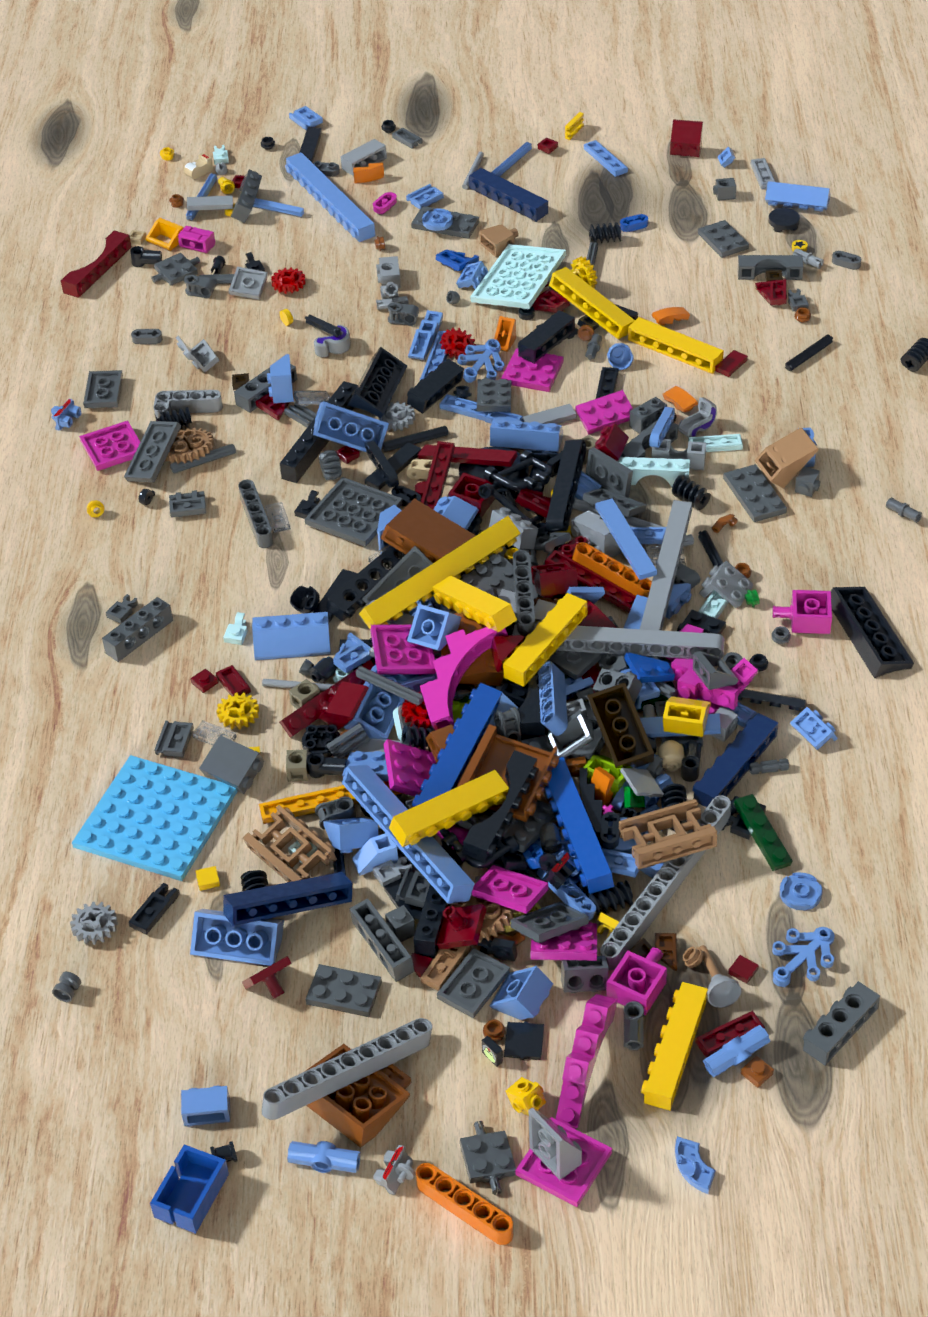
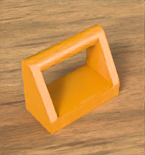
[146,218,183,251]

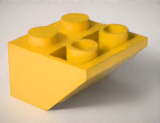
[663,696,711,737]

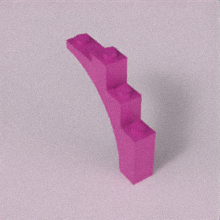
[665,624,738,710]
[420,627,508,730]
[556,994,618,1128]

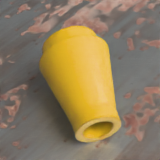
[218,177,235,194]

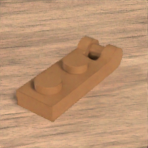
[421,945,471,991]

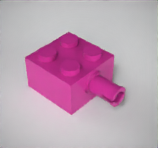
[772,590,832,634]
[606,947,667,1016]

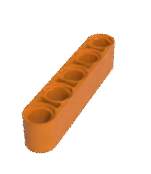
[572,543,652,598]
[416,1163,513,1245]

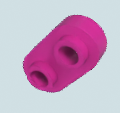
[373,192,397,214]

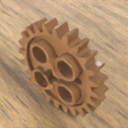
[165,427,215,464]
[452,895,515,943]

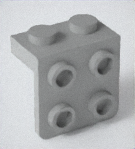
[176,336,220,373]
[699,561,753,608]

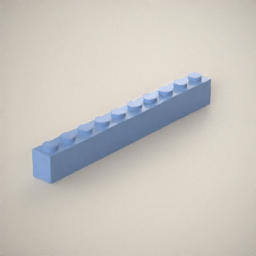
[285,153,375,242]
[342,765,475,904]

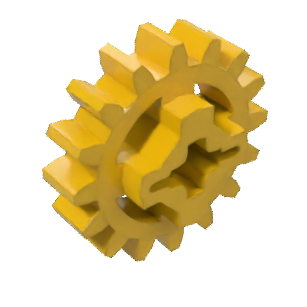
[571,256,598,288]
[216,692,260,730]

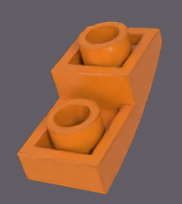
[353,163,384,184]
[652,307,690,325]
[663,386,698,412]
[590,767,615,808]

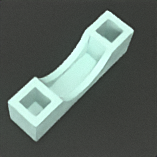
[619,457,690,487]

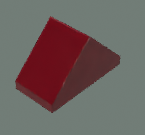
[491,635,524,672]

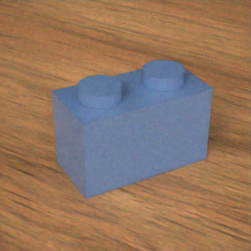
[181,1085,230,1126]

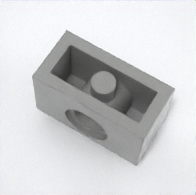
[376,256,401,288]

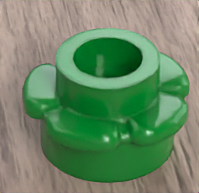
[745,590,760,608]

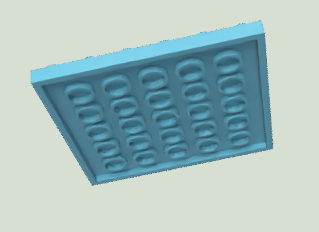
[72,755,238,881]

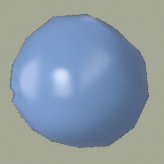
[607,342,634,370]

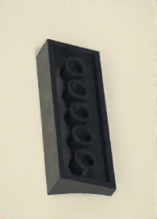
[347,347,407,419]
[831,587,914,679]

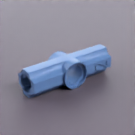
[703,1025,771,1078]
[287,1141,361,1173]

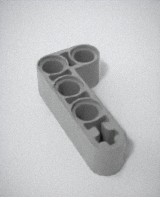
[153,390,223,418]

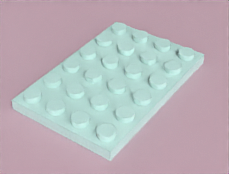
[470,244,566,309]

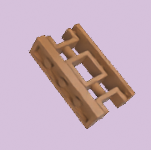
[619,799,717,870]
[243,805,337,882]

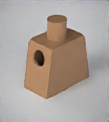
[479,224,519,258]

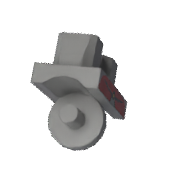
[374,1145,416,1195]

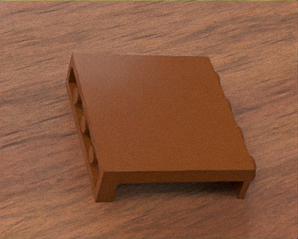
[380,499,476,563]
[457,724,560,822]

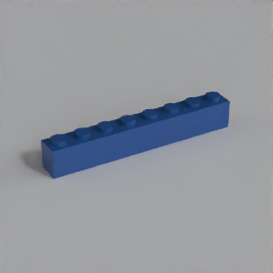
[412,683,502,807]
[544,757,614,894]

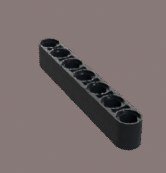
[546,439,586,532]

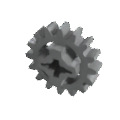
[378,401,415,431]
[70,902,118,945]

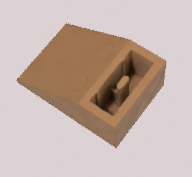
[755,428,819,489]

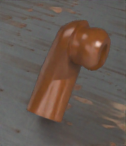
[712,514,738,533]
[492,932,525,946]

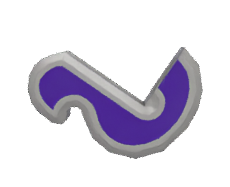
[314,325,351,357]
[678,397,717,437]

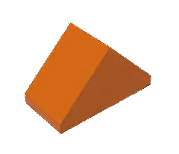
[494,316,516,352]

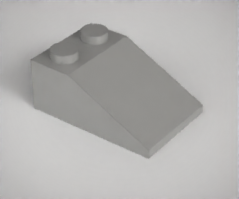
[528,1108,582,1180]

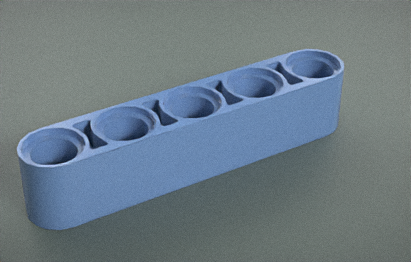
[538,661,568,736]

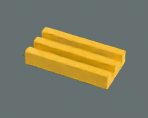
[565,112,584,140]

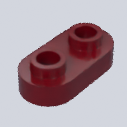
[558,536,590,559]

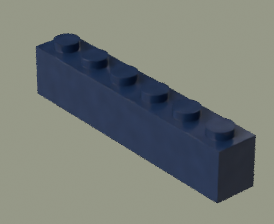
[469,168,548,222]
[692,713,779,808]
[223,872,353,926]

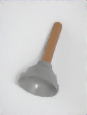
[699,945,741,1008]

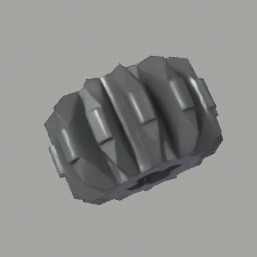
[319,450,342,480]

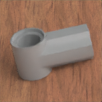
[380,282,398,299]

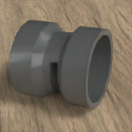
[52,971,81,1002]

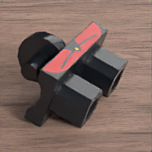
[539,852,576,890]

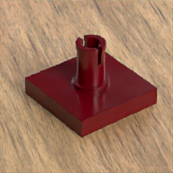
[436,904,487,949]
[242,956,292,999]

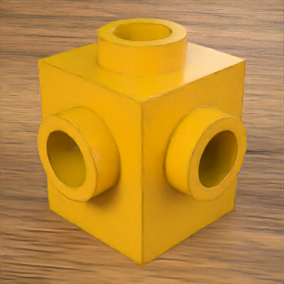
[505,1077,546,1116]

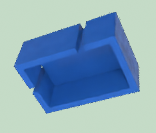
[150,1144,229,1234]

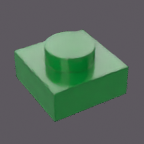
[624,787,645,808]

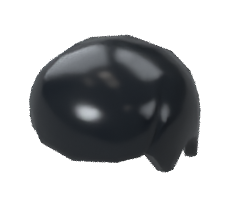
[290,586,320,614]

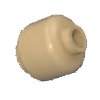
[658,740,685,771]

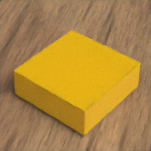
[195,866,220,891]

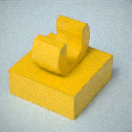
[597,912,619,938]

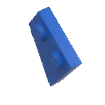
[436,249,479,271]
[624,652,675,683]

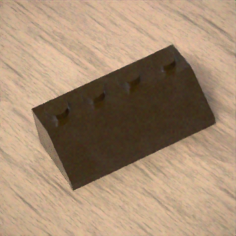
[587,682,654,768]

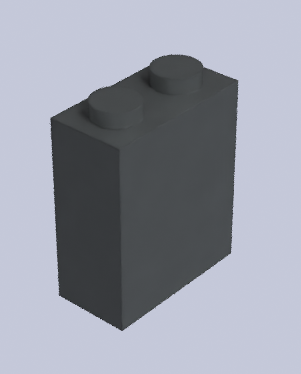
[199,735,264,794]

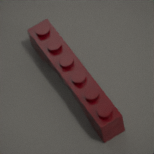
[60,230,132,298]

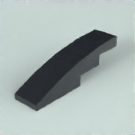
[579,768,602,845]

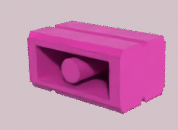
[178,225,216,253]

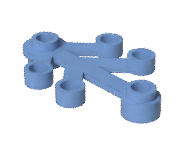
[457,339,504,383]
[772,927,835,987]

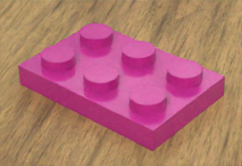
[575,390,633,435]
[471,865,549,914]

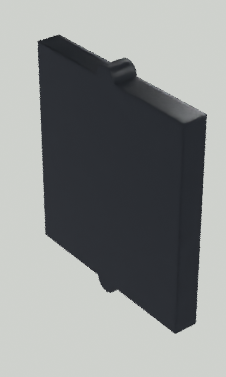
[504,1021,544,1060]

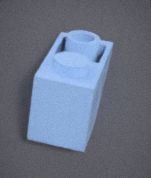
[352,833,398,876]

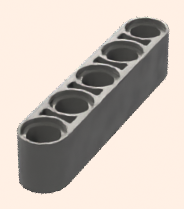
[238,479,273,548]
[513,550,535,636]

